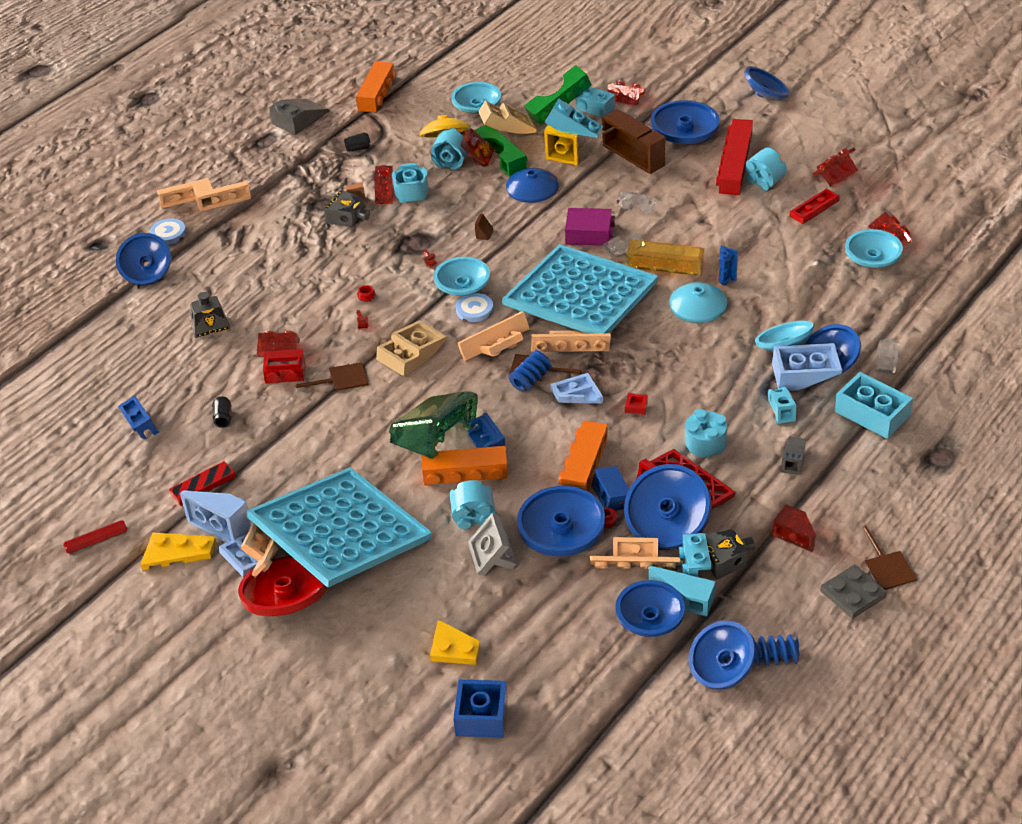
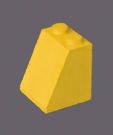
[544,125,579,166]

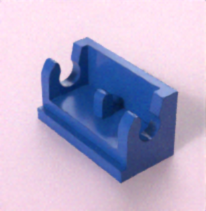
[118,396,159,439]
[467,412,505,448]
[592,466,629,511]

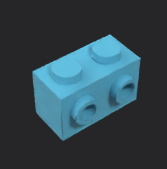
[576,87,615,117]

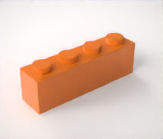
[356,61,396,112]
[559,420,608,492]
[422,446,508,485]

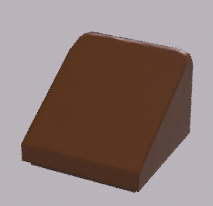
[474,214,494,240]

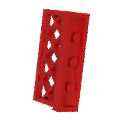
[637,449,736,509]

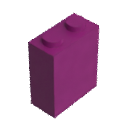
[565,208,615,246]

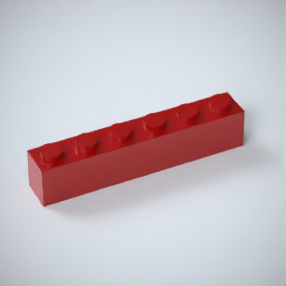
[716,119,753,195]

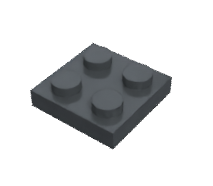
[821,564,887,619]

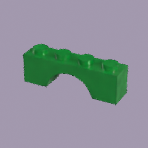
[524,65,592,126]
[472,125,528,177]

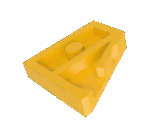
[430,621,480,665]

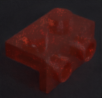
[607,80,646,105]
[460,128,494,167]
[868,212,912,243]

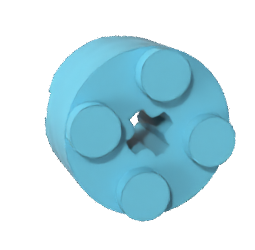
[431,128,470,170]
[746,148,787,191]
[392,163,429,203]
[685,409,727,458]
[450,480,495,529]

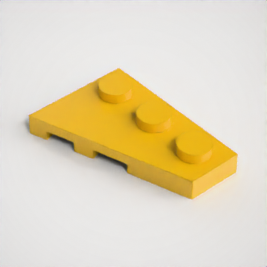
[140,533,217,571]

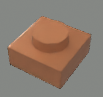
[345,183,366,201]

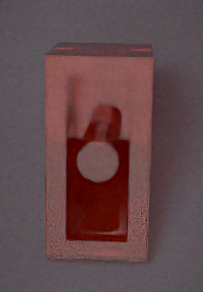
[374,165,394,204]
[772,504,816,552]

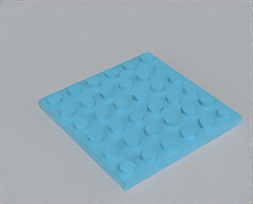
[502,244,658,334]
[247,467,432,588]

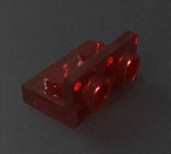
[257,331,300,357]

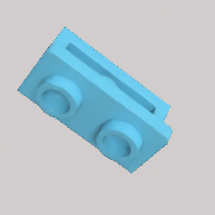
[679,533,711,577]

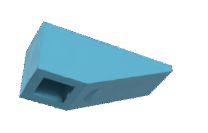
[545,99,603,138]
[649,566,715,616]

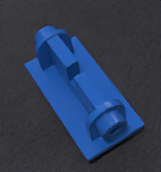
[718,245,738,285]

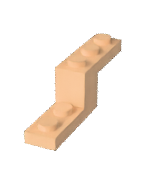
[157,178,251,211]

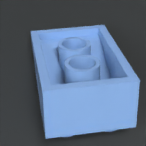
[772,343,842,391]
[180,491,251,543]

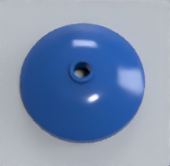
[744,66,790,99]
[506,168,559,203]
[116,233,171,285]
[805,324,861,376]
[615,580,685,637]
[688,621,756,690]

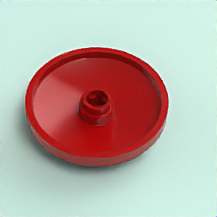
[238,556,328,616]

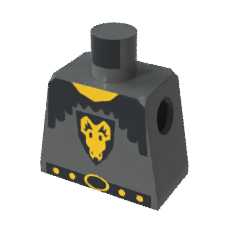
[324,190,370,227]
[190,292,230,338]
[705,529,755,580]

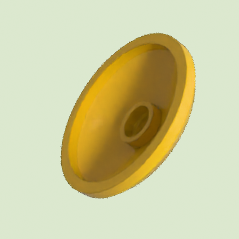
[420,115,471,138]

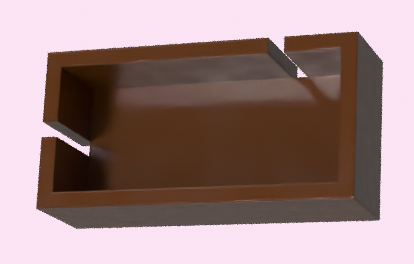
[602,109,665,174]

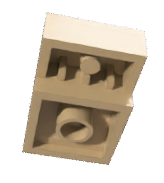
[479,100,537,134]
[376,320,447,376]

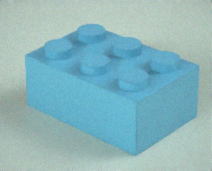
[835,372,913,439]

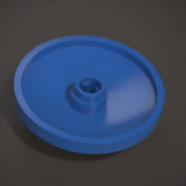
[651,100,720,144]
[624,464,712,550]
[517,486,605,557]

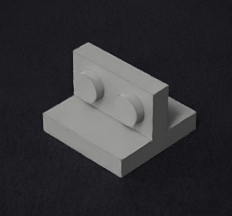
[468,513,517,576]

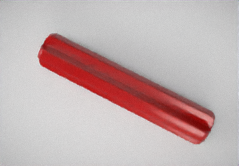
[63,520,127,554]

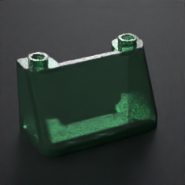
[389,391,478,459]

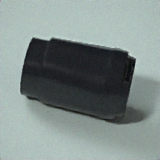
[344,132,370,152]
[212,396,232,428]

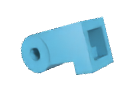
[768,387,796,424]

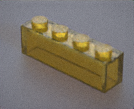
[626,239,704,276]

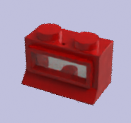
[263,349,306,383]

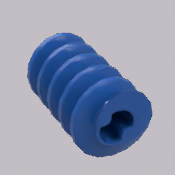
[509,350,552,391]
[753,634,800,666]

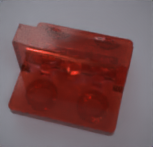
[813,147,858,187]

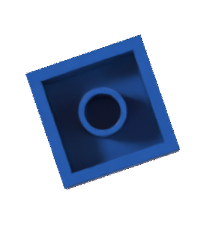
[453,679,508,738]

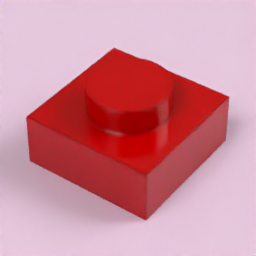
[625,393,648,415]

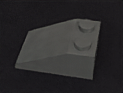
[269,98,330,135]

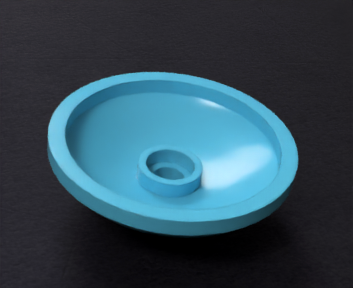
[451,82,501,113]
[845,229,903,268]
[434,257,490,296]
[670,282,727,323]
[755,321,814,352]

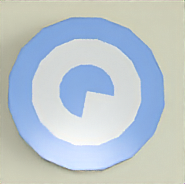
[150,218,186,245]
[456,293,494,323]

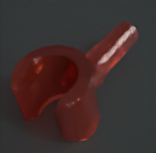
[423,249,437,267]
[356,310,368,329]

